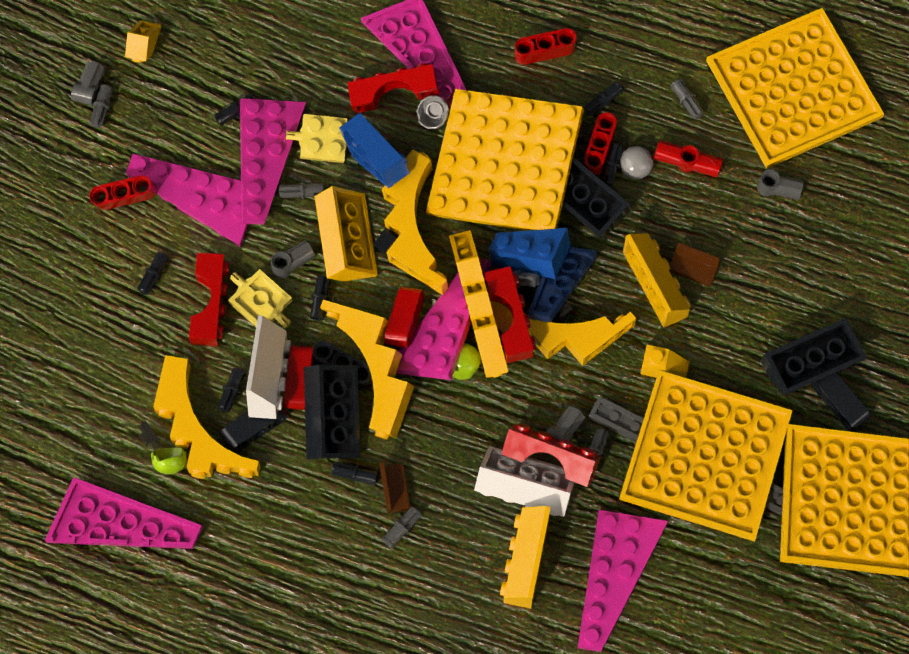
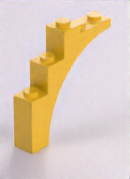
[153,355,261,479]

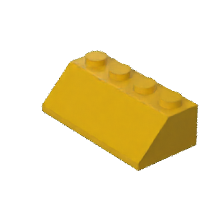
[315,186,378,281]
[623,233,691,328]
[500,506,551,609]

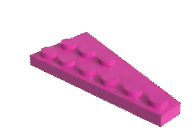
[361,0,466,109]
[240,98,306,225]
[126,154,248,248]
[396,259,492,380]
[45,477,203,549]
[578,510,668,652]

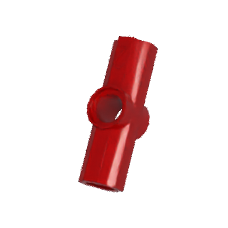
[654,140,723,178]

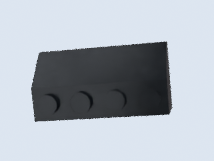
[562,157,631,238]
[760,318,867,396]
[304,365,360,459]

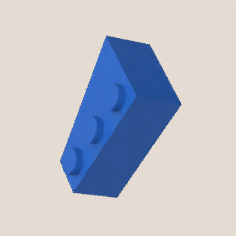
[339,113,409,188]
[489,228,571,279]

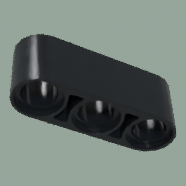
[313,341,373,390]
[811,373,870,432]
[220,407,288,453]

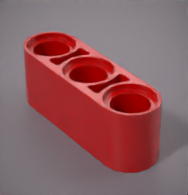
[514,28,576,65]
[584,112,617,177]
[89,175,157,210]
[385,286,424,348]
[284,345,314,410]

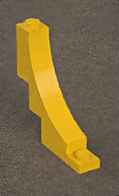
[382,150,448,295]
[449,230,508,378]
[320,300,414,440]
[490,301,636,366]

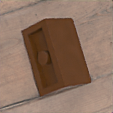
[669,243,720,287]
[379,462,410,514]

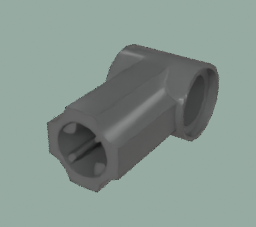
[71,61,105,106]
[757,170,803,200]
[271,240,315,279]
[547,406,586,441]

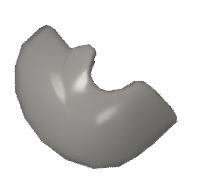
[416,95,450,129]
[619,146,653,179]

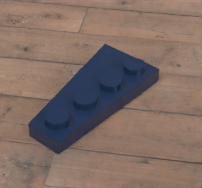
[528,247,598,322]

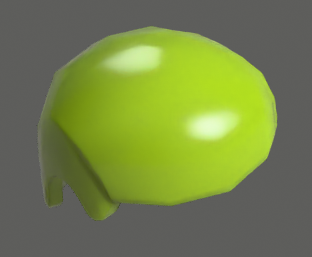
[452,343,481,380]
[151,448,187,475]

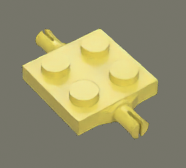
[286,114,347,163]
[228,269,293,328]

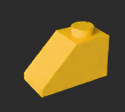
[125,20,161,62]
[640,345,690,378]

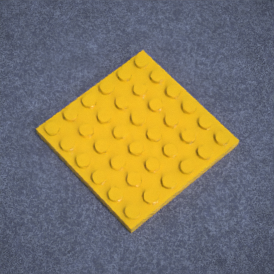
[706,8,884,169]
[426,89,584,231]
[619,370,792,541]
[780,424,909,577]

